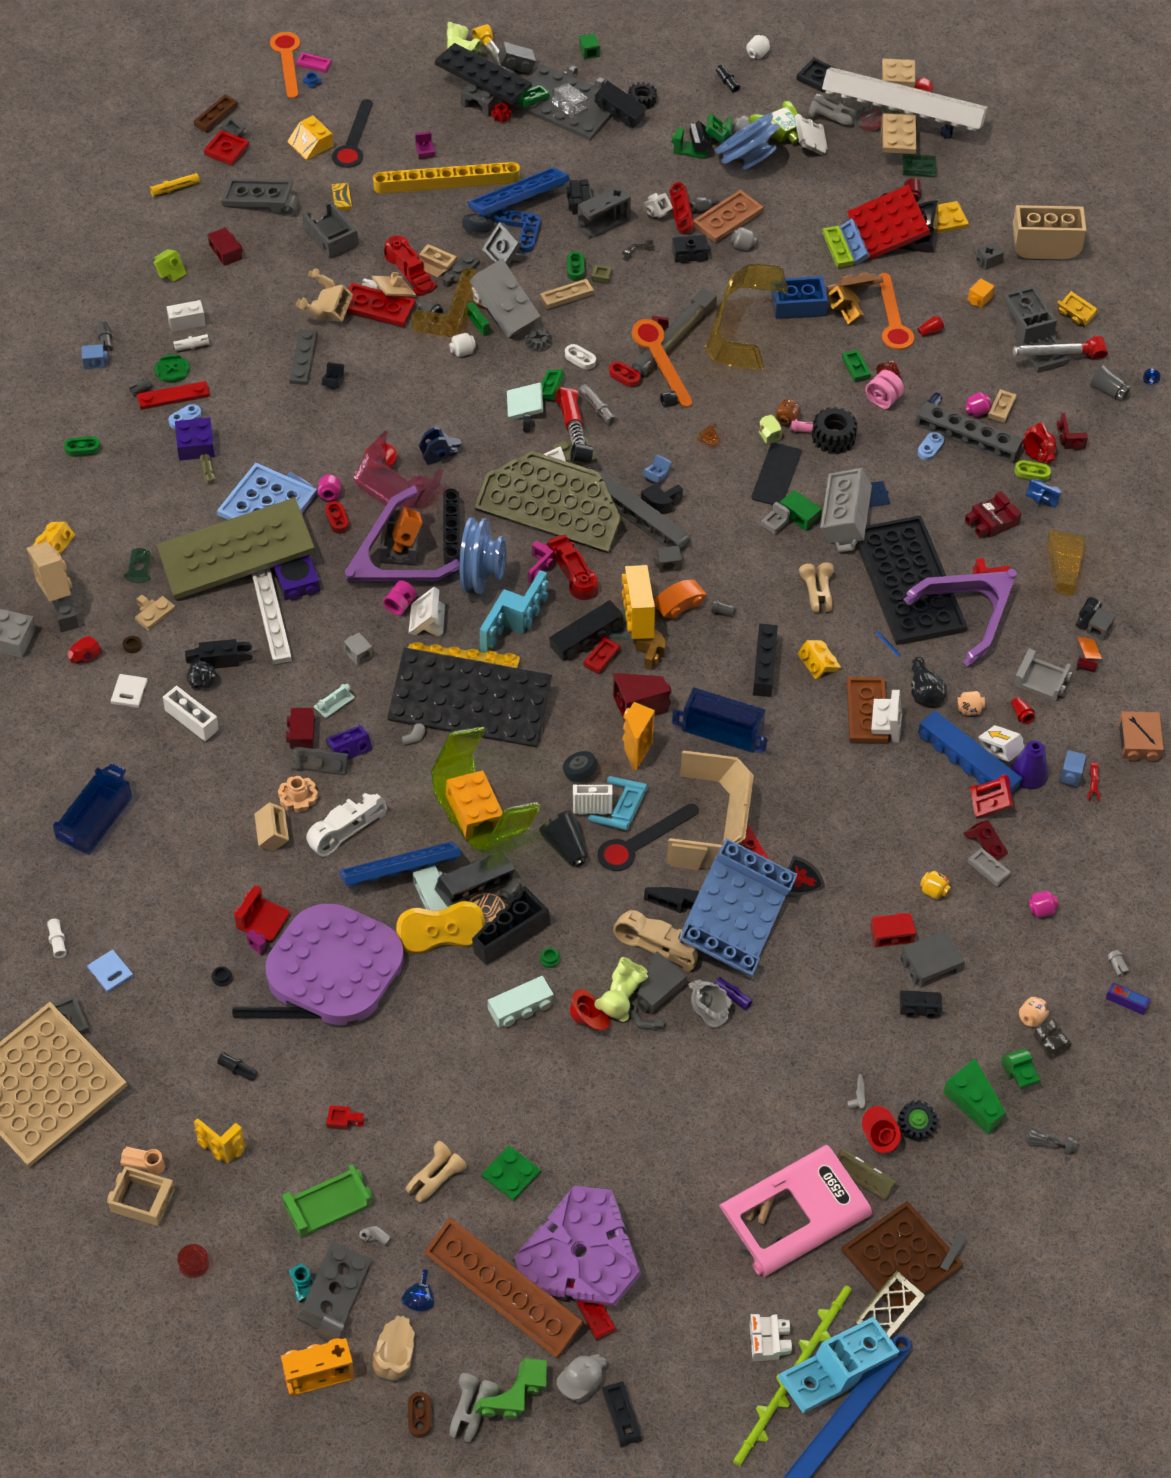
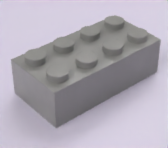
[0,609,36,658]

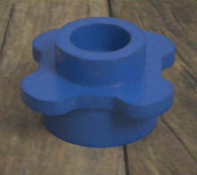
[303,72,322,88]

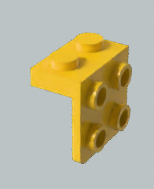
[194,1119,246,1164]

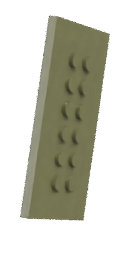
[157,497,316,600]

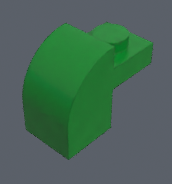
[1001,1049,1041,1090]

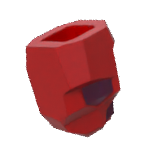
[68,635,102,663]

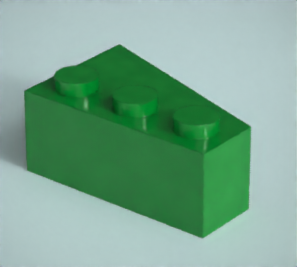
[943,1058,1006,1135]

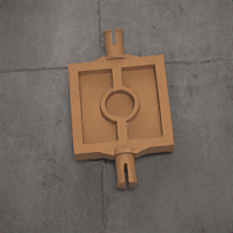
[826,272,884,293]

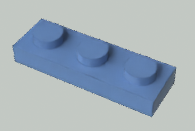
[840,218,870,265]

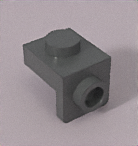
[219,116,248,138]

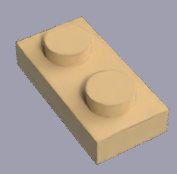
[988,389,1016,423]

